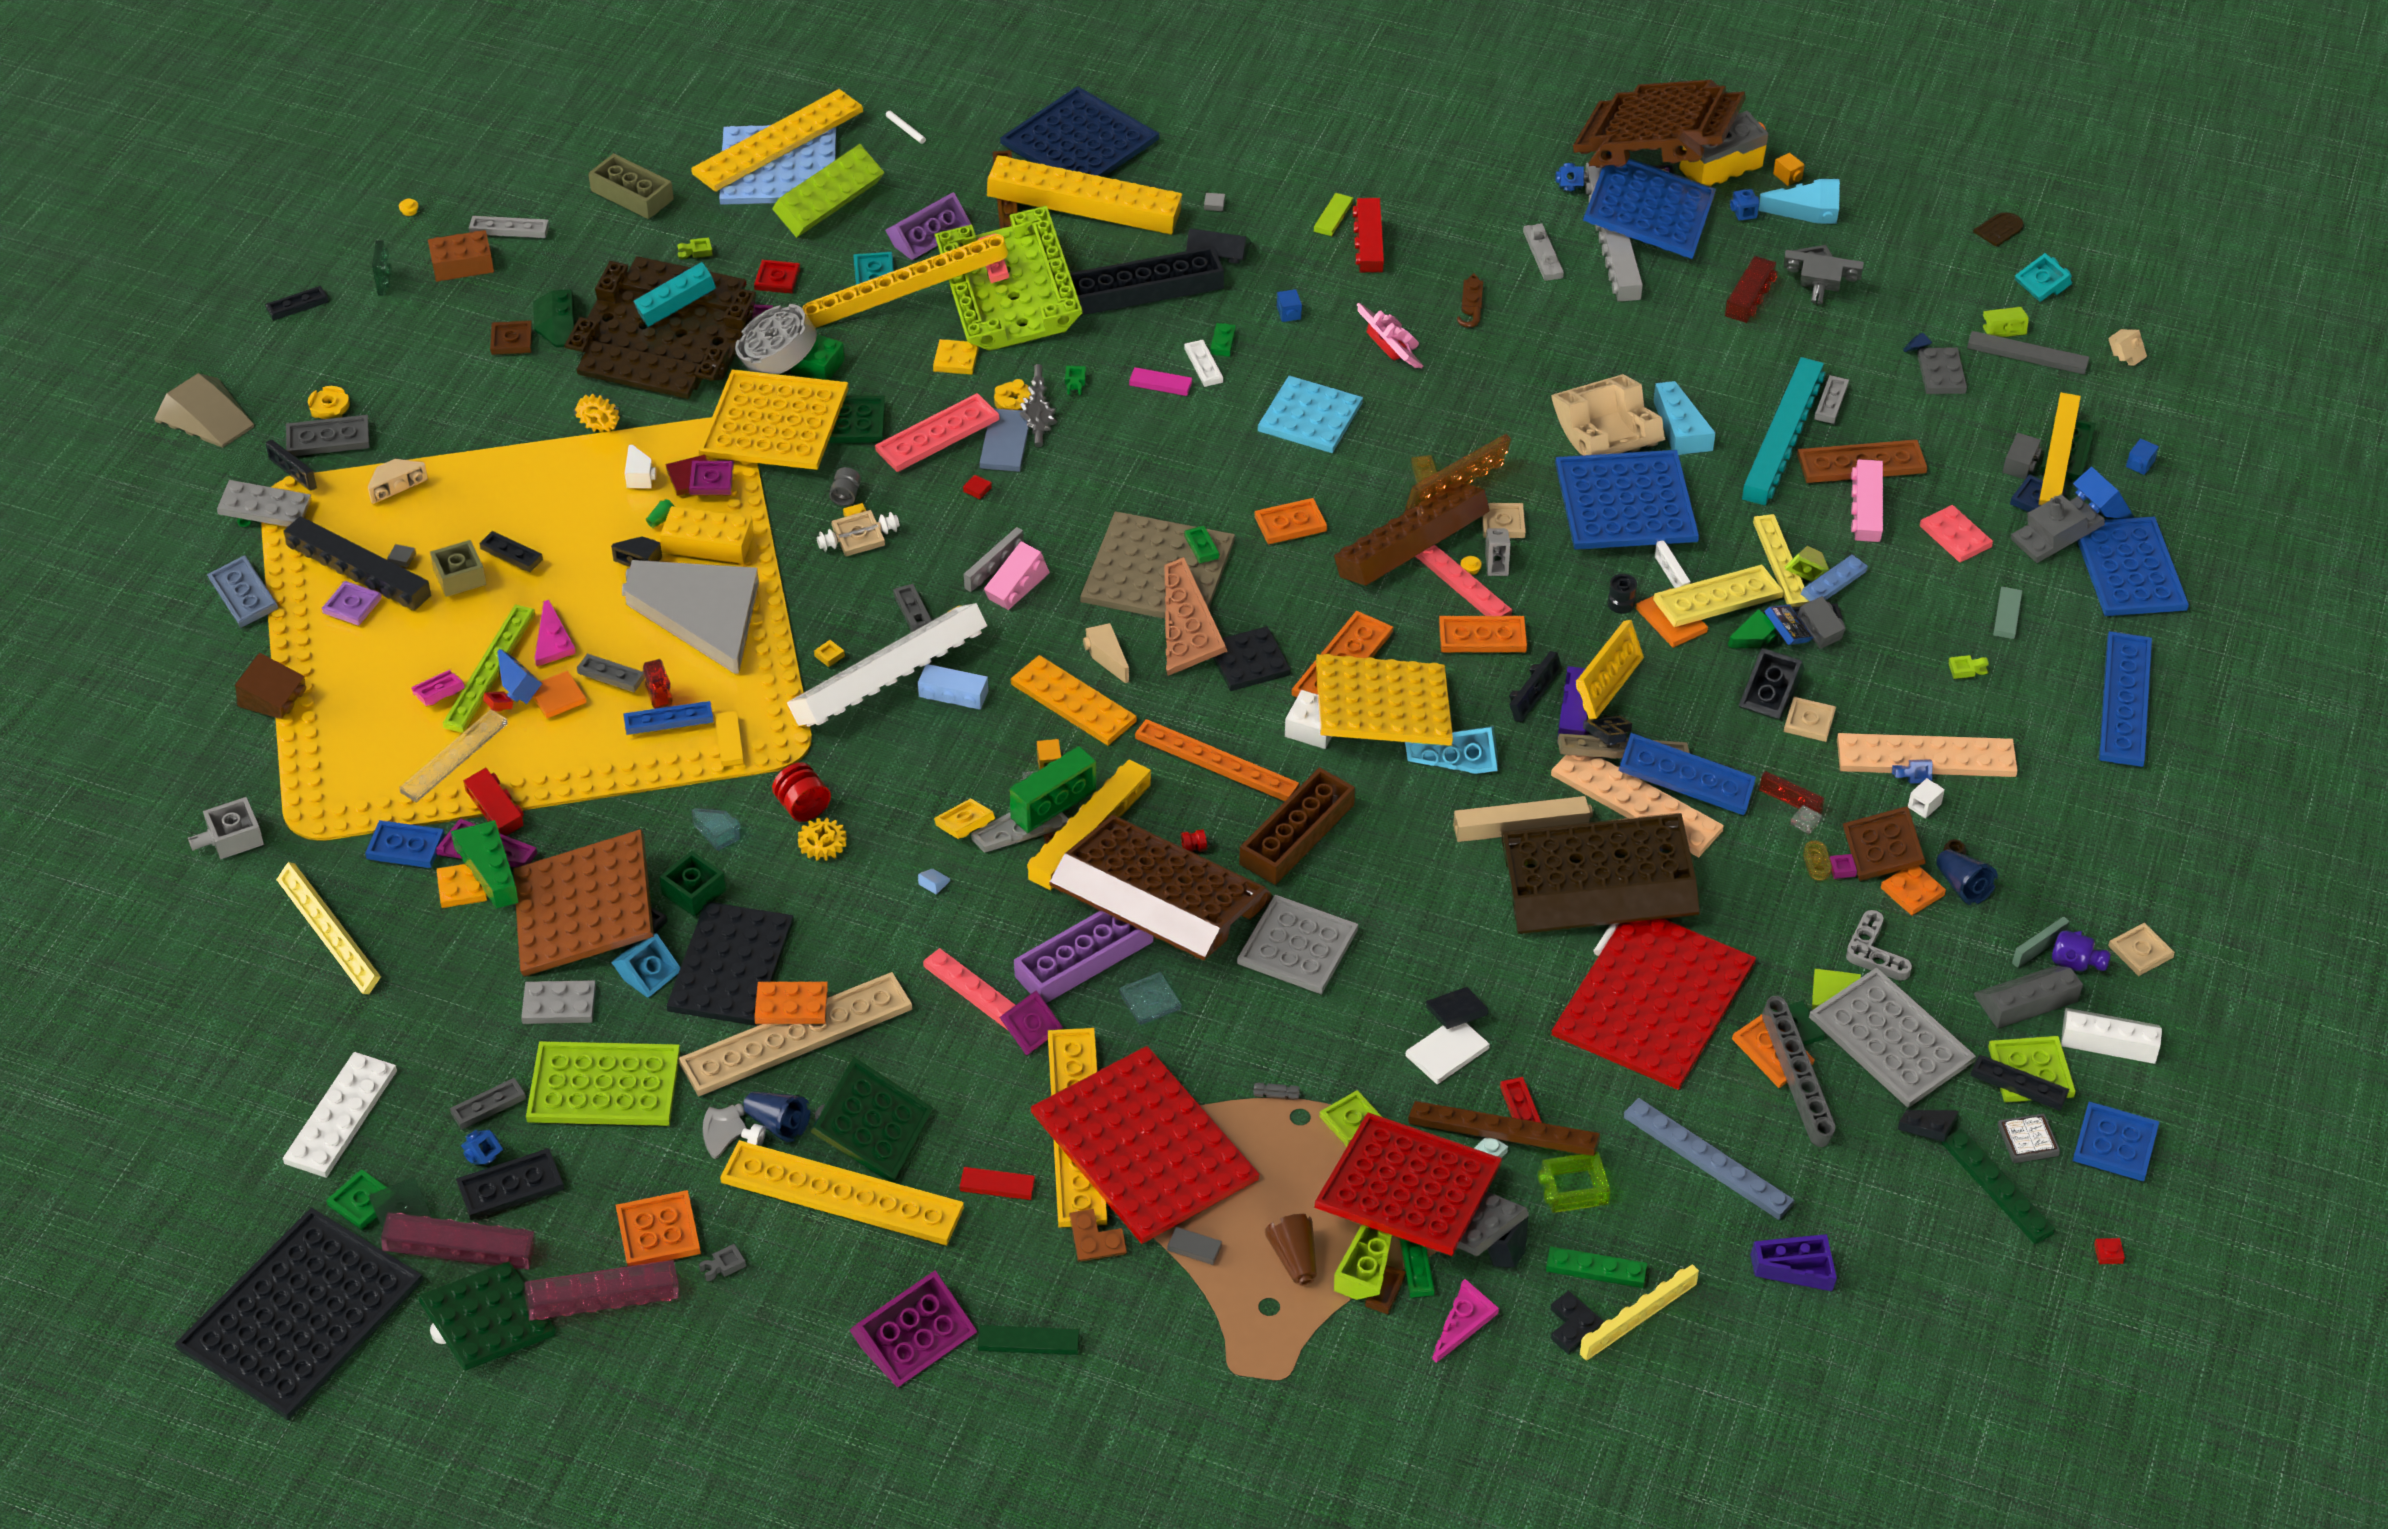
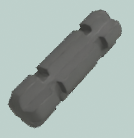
[1253,1083,1300,1100]

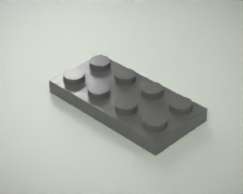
[286,415,370,456]

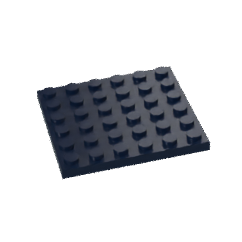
[1000,86,1159,177]

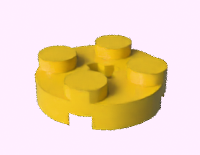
[994,379,1031,411]
[308,386,350,419]

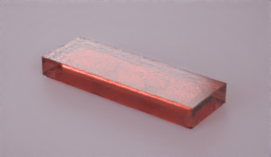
[1759,771,1825,817]

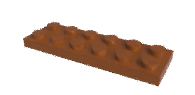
[1797,440,1927,483]

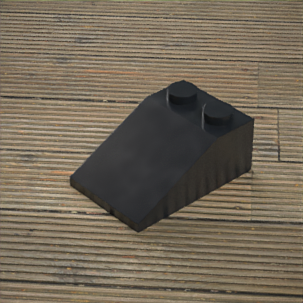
[1739,648,1805,720]

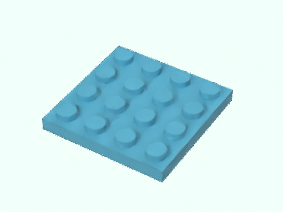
[1258,376,1363,453]

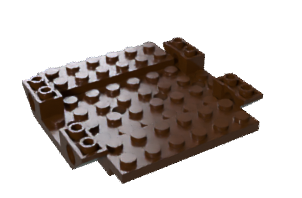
[1573,80,1746,168]

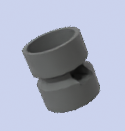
[829,467,861,507]

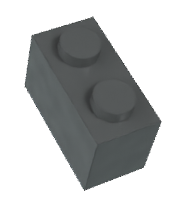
[2003,433,2042,479]
[1798,596,1846,649]

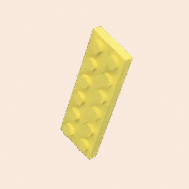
[1653,565,1784,627]

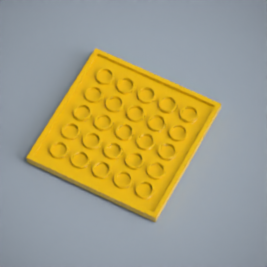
[698,370,849,470]
[1316,654,1453,746]

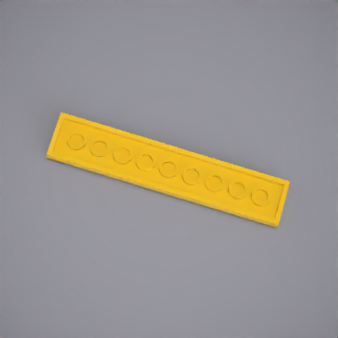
[691,89,863,192]
[1048,1028,1107,1228]
[720,1140,964,1246]

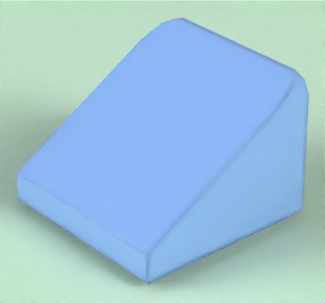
[918,869,950,894]

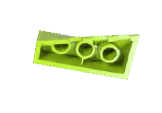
[1334,1225,1392,1300]

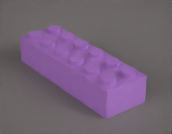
[1014,911,1153,1003]

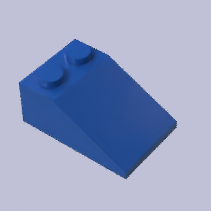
[2073,466,2134,519]

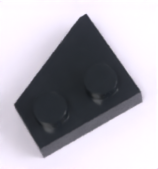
[1898,1110,1959,1142]

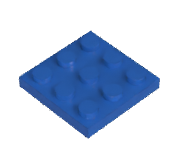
[2072,1102,2159,1182]

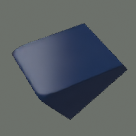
[1903,332,1932,352]

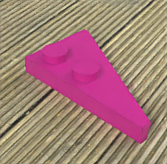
[535,600,576,666]
[1432,1279,1499,1363]

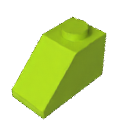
[1785,546,1829,582]

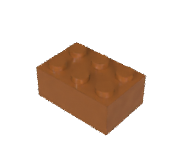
[428,230,494,282]

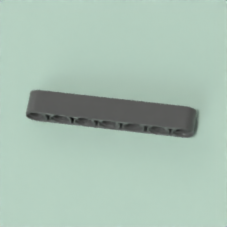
[1762,996,1835,1147]

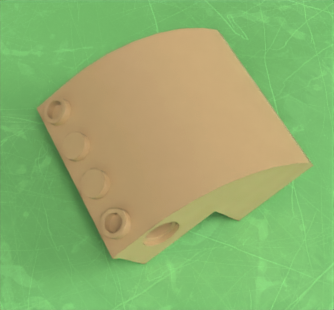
[1551,374,1665,455]

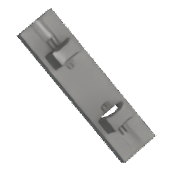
[1523,223,1564,281]

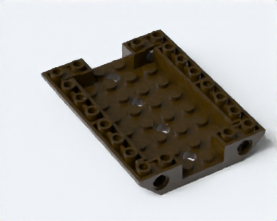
[1500,813,1700,934]

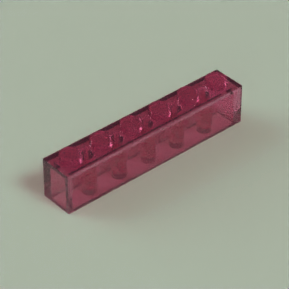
[381,1212,535,1270]
[525,1260,679,1321]

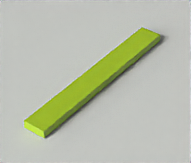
[443,604,535,733]

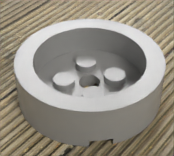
[735,304,817,375]

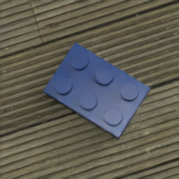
[365,820,445,868]

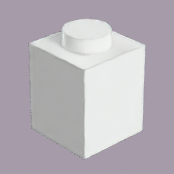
[1908,778,1945,819]

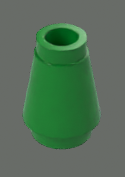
[645,499,675,528]

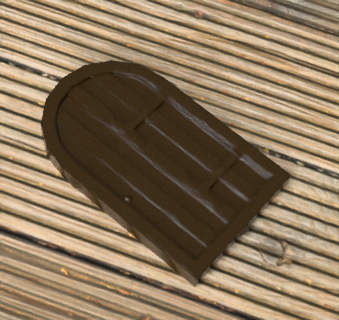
[1973,212,2023,247]

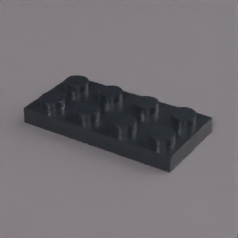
[456,1148,564,1221]

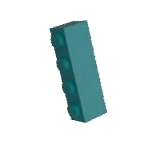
[634,262,716,327]

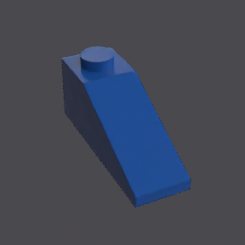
[497,649,542,704]

